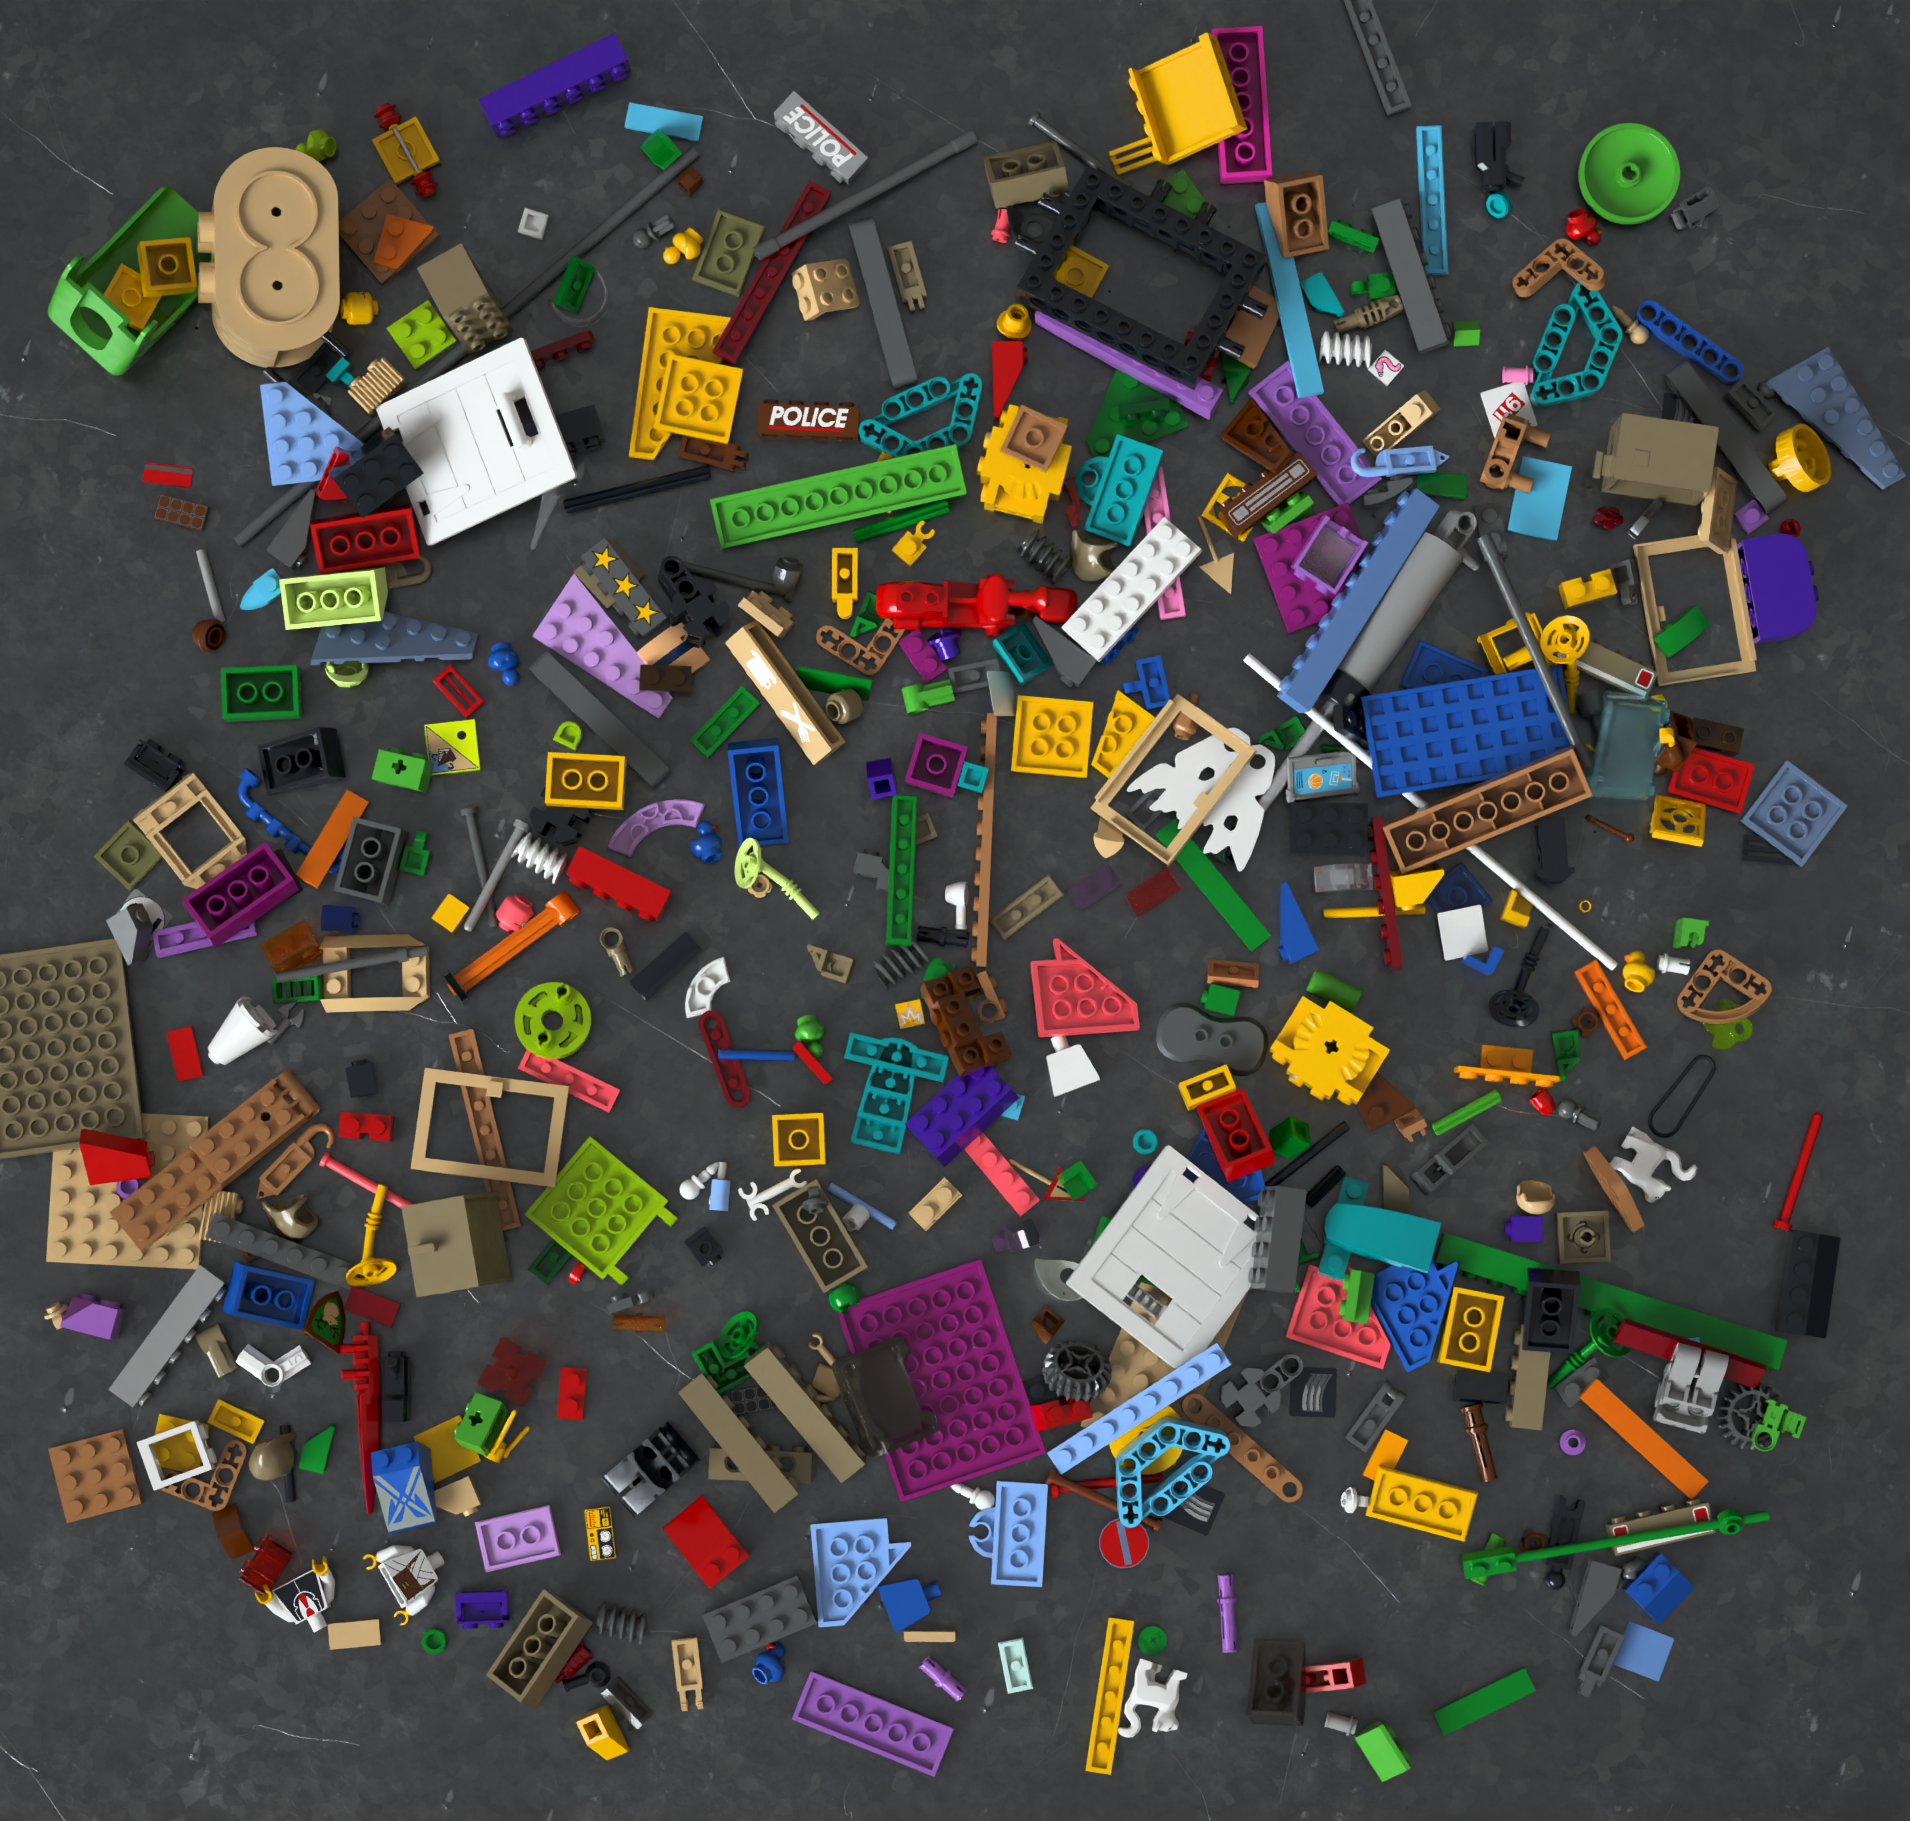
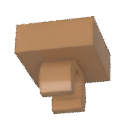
[1393,1107,1427,1143]

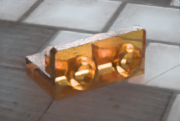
[260,919,323,973]

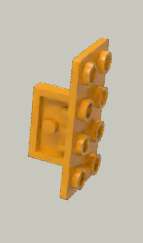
[1454,1045,1561,1087]

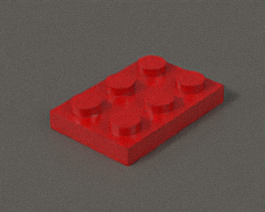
[1667,747,1755,814]

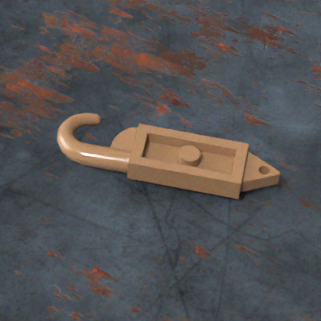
[256,1122,335,1200]

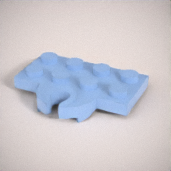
[969,1481,1048,1587]

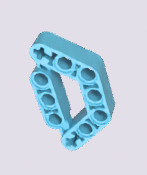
[1115,1417,1230,1528]

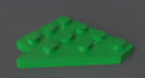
[1086,369,1189,458]

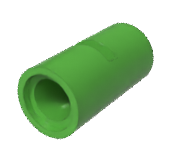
[1306,968,1363,1013]

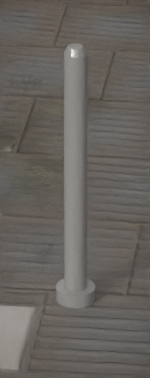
[464,819,532,932]

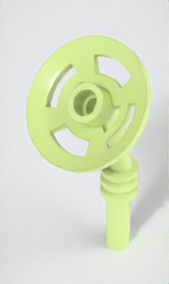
[735,838,820,920]

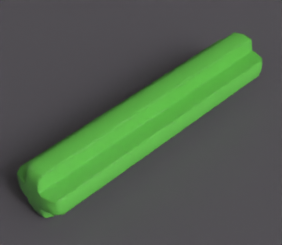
[1432,1090,1502,1135]

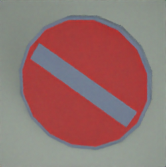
[1099,1518,1149,1569]

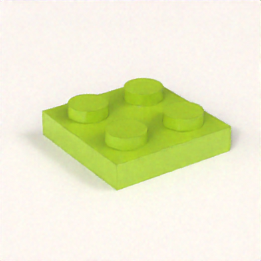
[387,300,457,370]

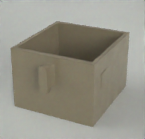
[1593,413,1719,506]
[401,1192,514,1297]

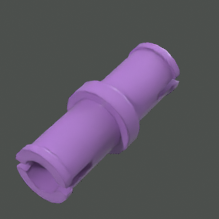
[919,1655,968,1702]

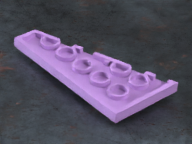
[532,574,673,720]

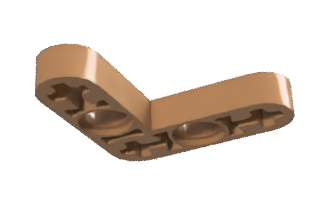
[1512,239,1607,297]
[816,619,907,676]
[161,1440,248,1511]

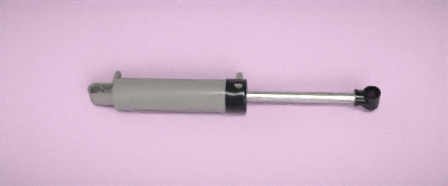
[1214,509,1480,867]

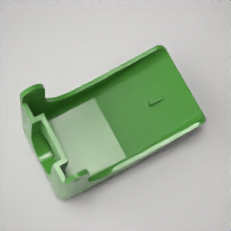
[48,185,211,375]

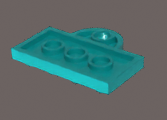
[1076,434,1165,547]

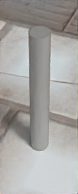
[196,549,226,623]

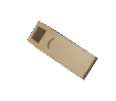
[1362,390,1441,458]

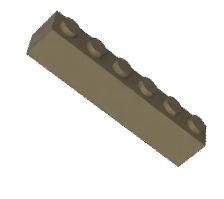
[744,1342,867,1483]
[678,1373,799,1514]

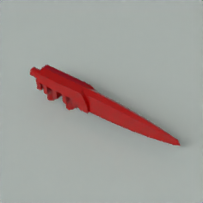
[340,1322,381,1515]

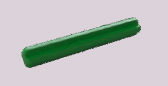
[853,499,950,543]

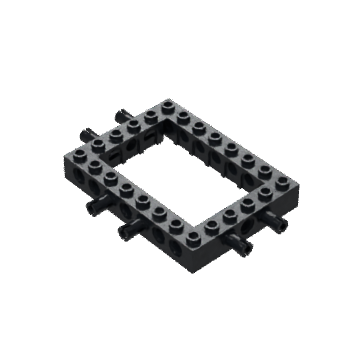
[1013,165,1269,390]

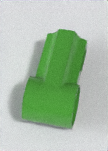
[901,679,955,714]

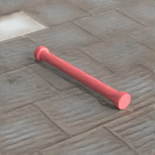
[319,1152,413,1209]

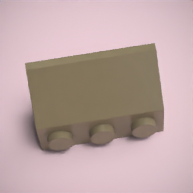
[983,141,1069,209]

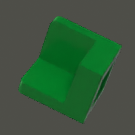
[639,129,682,170]
[1270,1116,1311,1159]
[1056,1160,1098,1201]

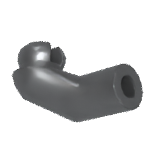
[1623,1556,1645,1579]

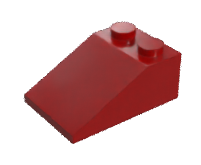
[1196,1088,1275,1182]
[663,1495,751,1589]

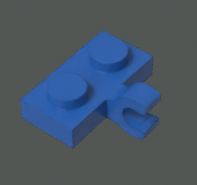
[1122,655,1171,711]

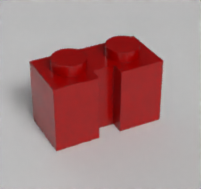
[339,1112,395,1142]
[1030,1397,1093,1431]

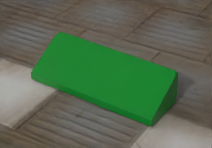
[796,665,872,701]

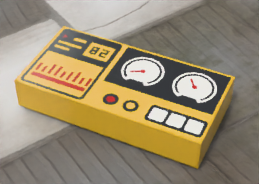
[584,1506,616,1561]

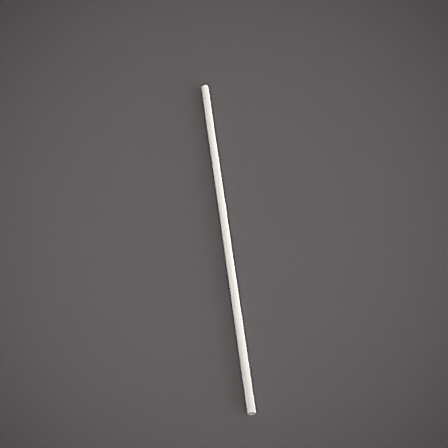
[1243,653,1618,971]

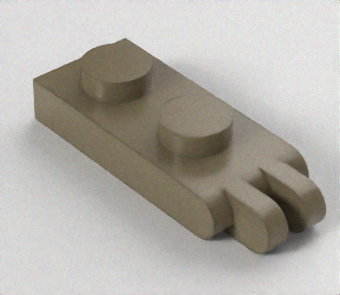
[887,241,927,312]

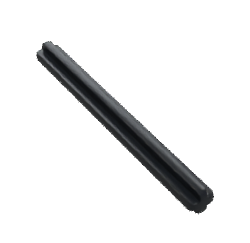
[563,465,711,514]

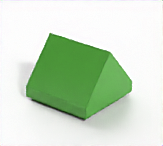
[1452,320,1480,347]

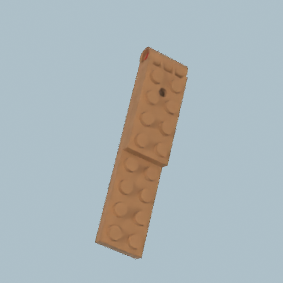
[110,1070,321,1253]

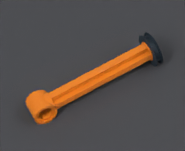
[442,891,580,1004]

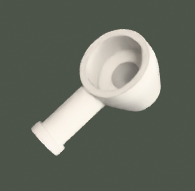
[945,881,969,929]

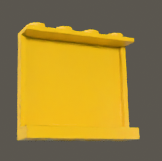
[1128,32,1247,165]

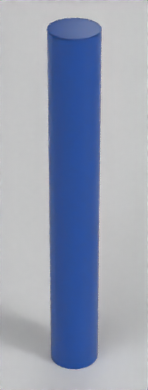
[718,1049,795,1060]

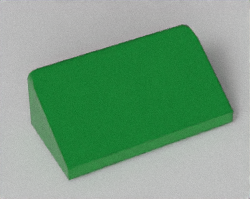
[1415,472,1467,500]

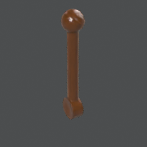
[1585,814,1634,843]

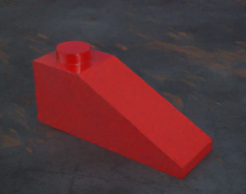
[992,341,1028,421]
[1280,1658,1366,1695]

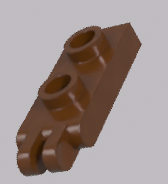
[678,435,749,471]

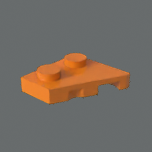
[373,214,435,270]

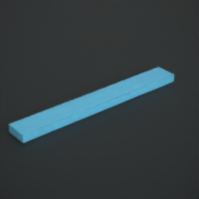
[1255,202,1324,398]

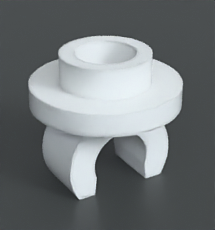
[1341,1487,1369,1513]

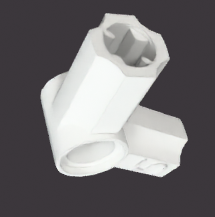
[235,1344,312,1387]

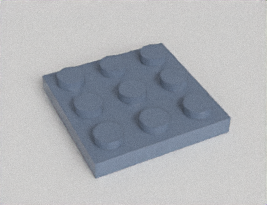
[1740,760,1848,867]

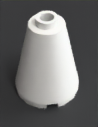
[208,996,278,1065]

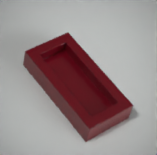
[343,1286,401,1328]

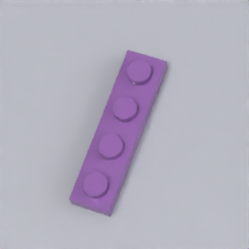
[152,921,257,958]

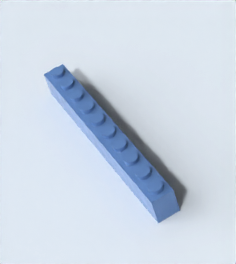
[1277,488,1440,713]

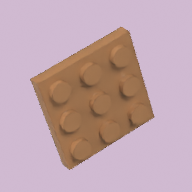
[339,179,440,285]
[48,1429,143,1523]

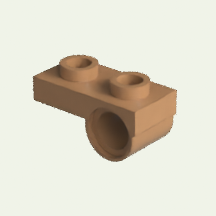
[976,970,1008,1023]

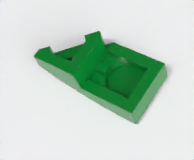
[1220,353,1250,403]
[299,1423,336,1474]

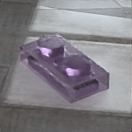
[1066,863,1122,912]

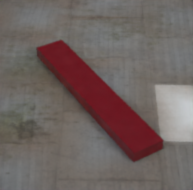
[1614,1318,1766,1388]

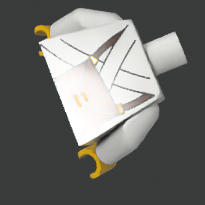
[363,1545,444,1625]

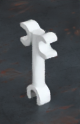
[738,1169,807,1221]

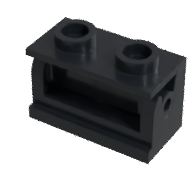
[124,739,186,792]

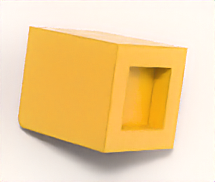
[1500,890,1533,928]
[432,894,472,934]

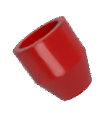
[1529,1087,1556,1116]

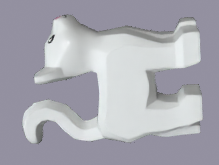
[1609,1127,1697,1203]
[1118,1659,1187,1738]

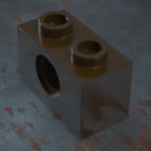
[1691,717,1744,756]

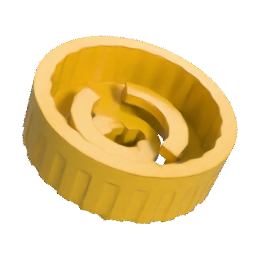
[1768,424,1831,492]

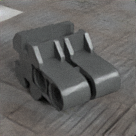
[1219,1353,1303,1427]

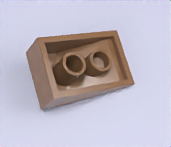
[1264,171,1329,258]

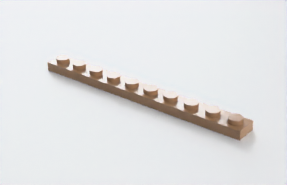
[971,713,997,968]

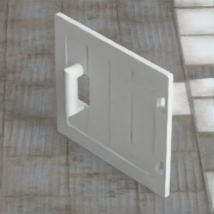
[376,338,577,546]
[1066,1145,1259,1369]

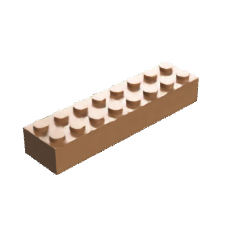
[1382,745,1593,874]

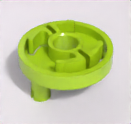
[515,982,591,1059]

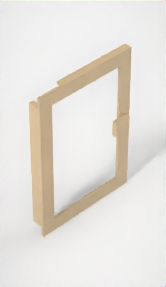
[1633,530,1757,687]
[1090,694,1257,866]
[411,1068,569,1187]

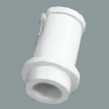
[1656,953,1690,975]

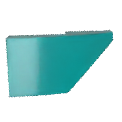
[1300,271,1345,317]

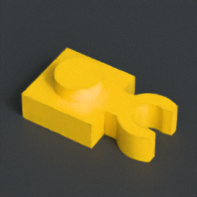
[891,520,935,567]

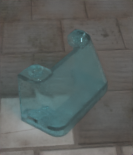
[1587,690,1670,801]

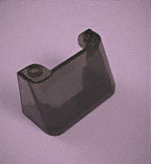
[832,1335,939,1457]

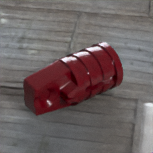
[554,1641,594,1683]

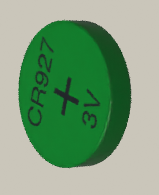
[1137,1626,1167,1656]

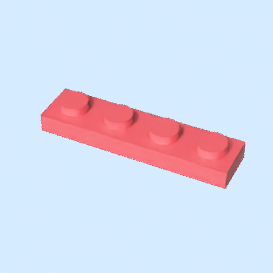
[518,1050,621,1113]
[964,1132,1040,1217]

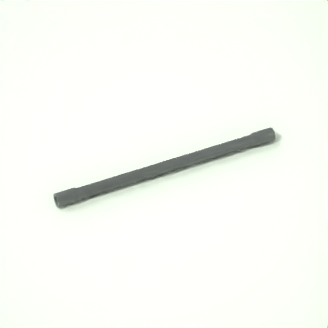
[753,129,978,261]
[1477,533,1595,771]

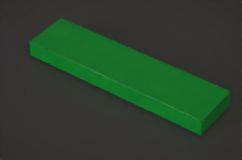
[1432,1667,1536,1736]

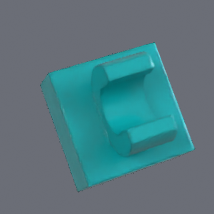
[325,357,355,388]
[957,761,989,793]

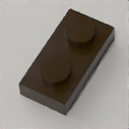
[640,665,692,692]

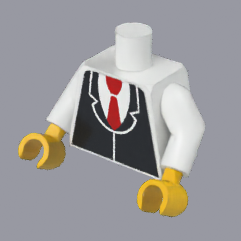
[255,1556,335,1632]

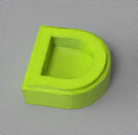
[553,721,583,751]

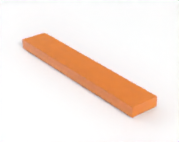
[1578,1378,1709,1500]

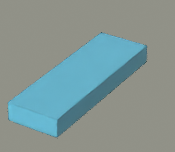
[624,102,704,142]

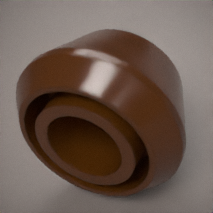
[192,618,225,653]

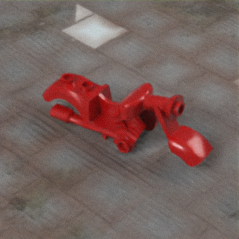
[876,574,1077,636]

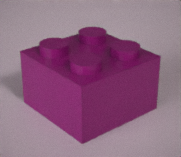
[905,733,968,798]

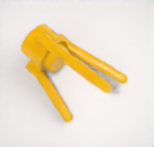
[483,1410,530,1463]

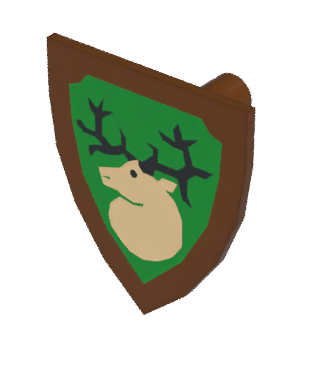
[302,1291,345,1355]

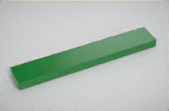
[886,794,918,946]
[1155,819,1271,952]

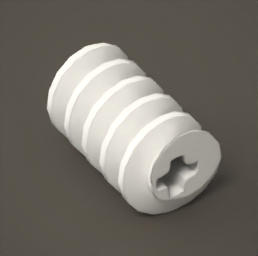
[1319,331,1372,368]
[511,832,567,884]

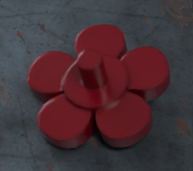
[1594,507,1623,529]

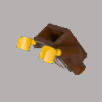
[1650,694,1697,775]

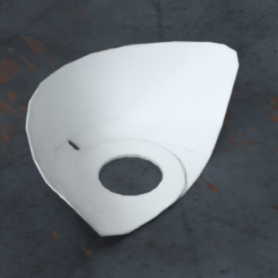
[1035,1259,1083,1301]

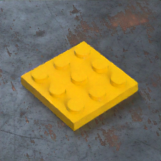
[654,354,743,444]
[1011,695,1093,778]

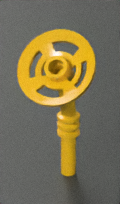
[1540,616,1590,713]
[346,1184,397,1287]

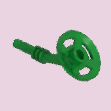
[1547,1307,1632,1389]
[718,1311,762,1358]

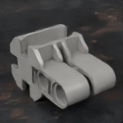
[1653,1342,1729,1434]

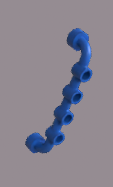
[238,768,345,873]

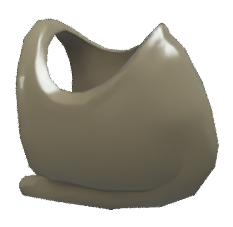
[1070,529,1118,582]
[262,1194,318,1243]
[249,1433,295,1481]

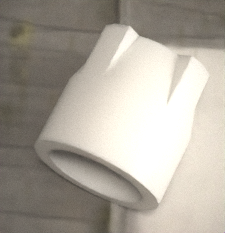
[842,1204,869,1232]

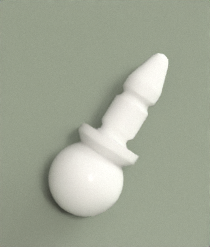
[680,1162,719,1200]
[950,1483,995,1510]

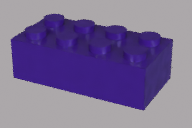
[905,1066,1019,1167]

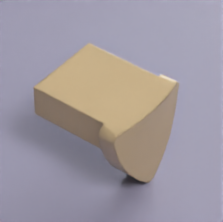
[1094,816,1125,858]

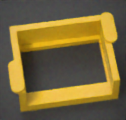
[1476,613,1565,683]

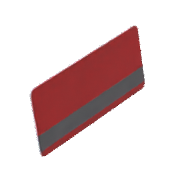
[143,462,193,488]

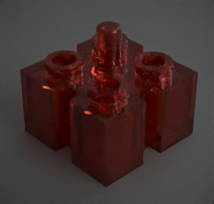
[478,1337,549,1407]

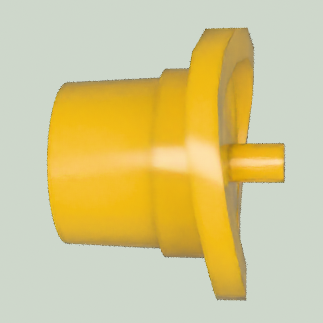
[997,304,1032,340]

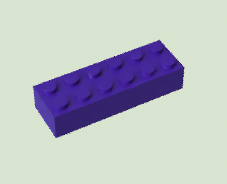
[479,33,631,137]

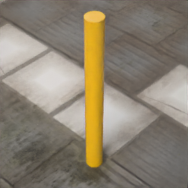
[1323,904,1425,918]

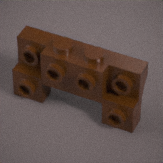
[920,965,1012,1077]

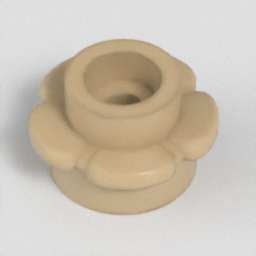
[747,873,772,898]

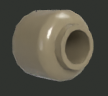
[825,688,863,724]

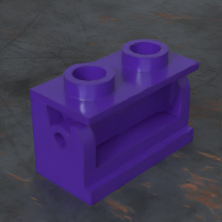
[455,1590,510,1629]

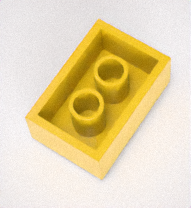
[545,752,627,810]
[1437,1287,1504,1372]

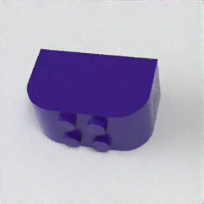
[1737,534,1819,645]

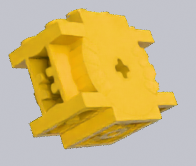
[977,404,1072,524]
[1270,996,1390,1106]

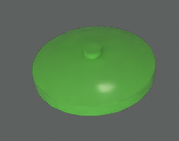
[1578,123,1680,225]

